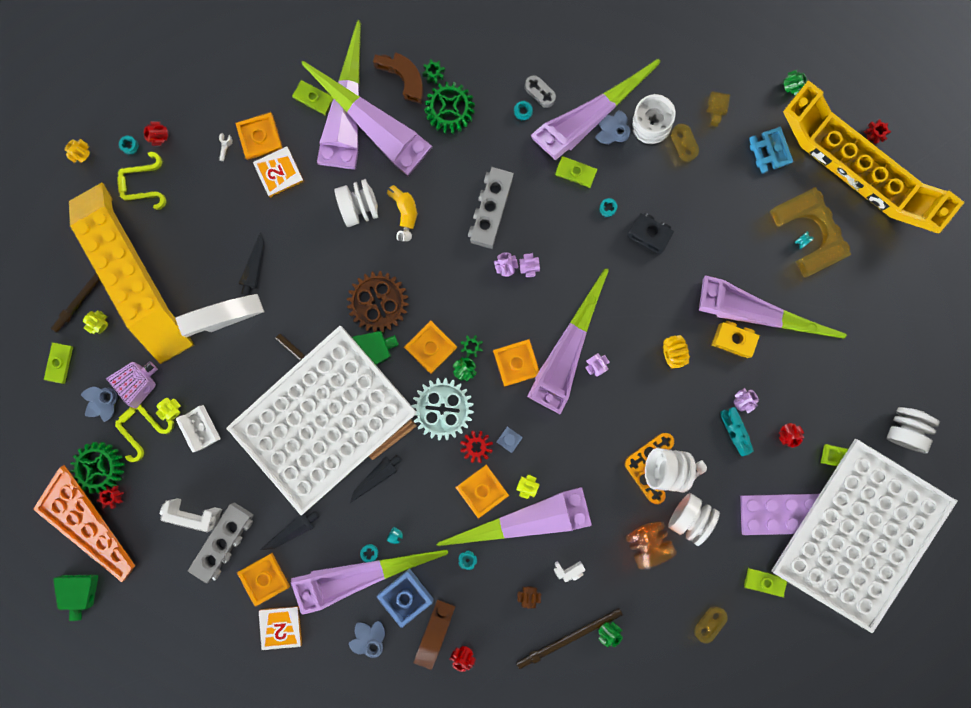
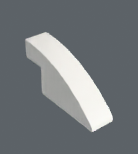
[176,294,264,337]

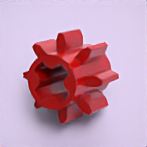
[864,119,891,145]
[144,122,168,146]
[779,423,804,447]
[97,485,124,509]
[450,646,476,672]

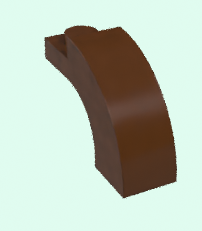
[373,52,424,104]
[413,600,455,670]

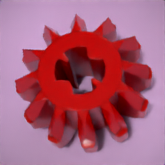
[461,431,493,463]

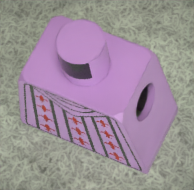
[106,361,158,409]

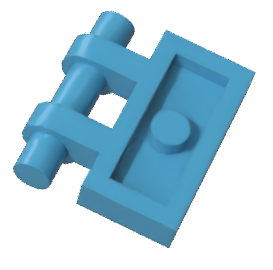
[749,127,793,174]

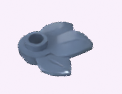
[595,110,631,144]
[81,387,118,422]
[348,621,385,658]

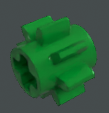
[422,59,445,85]
[784,70,807,96]
[460,335,483,358]
[453,357,477,382]
[598,622,623,648]

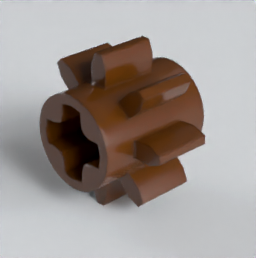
[517,586,541,608]

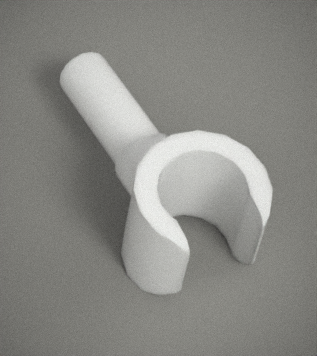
[219,133,232,161]
[695,460,707,479]

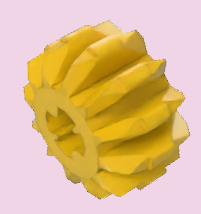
[663,335,690,368]

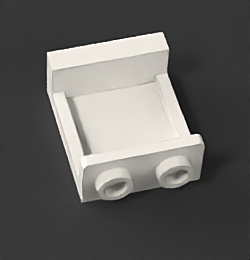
[160,498,222,532]

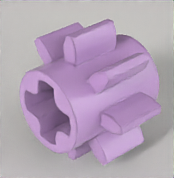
[494,252,518,276]
[519,253,540,277]
[585,353,610,377]
[734,388,759,413]

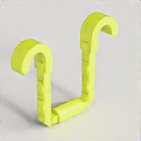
[117,152,166,210]
[115,405,175,462]

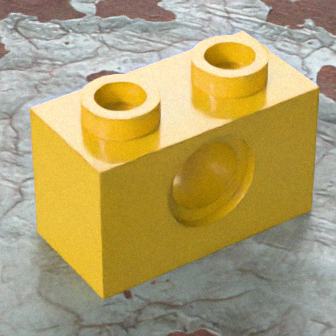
[712,321,760,358]

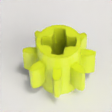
[83,310,108,334]
[156,397,181,421]
[516,475,540,499]

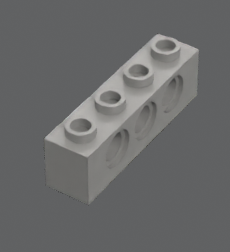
[468,167,514,249]
[188,503,254,584]

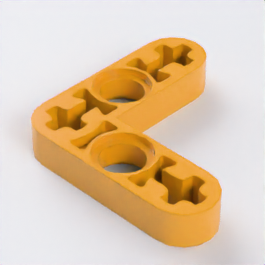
[625,433,674,504]

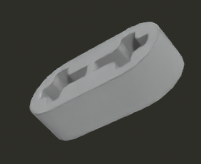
[525,75,556,108]

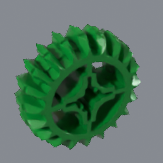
[424,81,475,133]
[69,442,125,494]

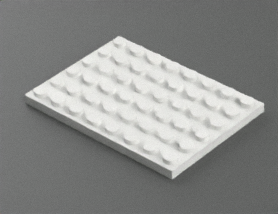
[226,326,417,515]
[771,439,957,633]

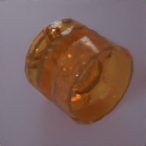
[625,521,677,569]

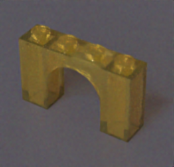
[770,187,851,278]

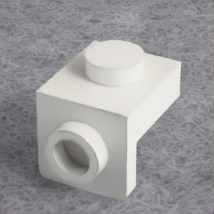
[554,561,585,582]

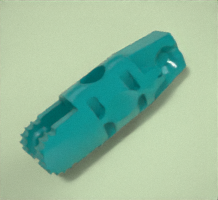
[720,407,754,456]

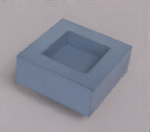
[496,427,523,453]

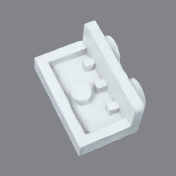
[176,405,220,452]

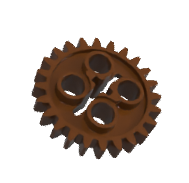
[347,271,409,333]

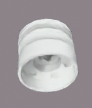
[632,94,676,144]
[334,179,378,227]
[886,407,939,453]
[645,448,696,492]
[668,493,719,546]

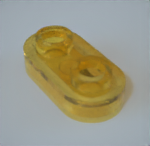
[671,124,699,161]
[694,606,727,643]

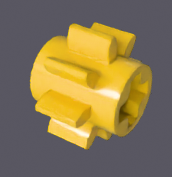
[65,139,90,163]

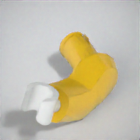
[387,185,417,242]

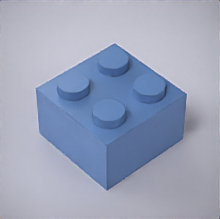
[377,568,433,628]

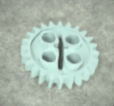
[411,378,474,440]

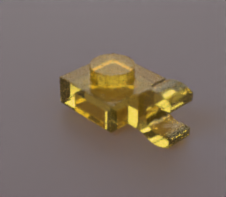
[707,91,730,127]

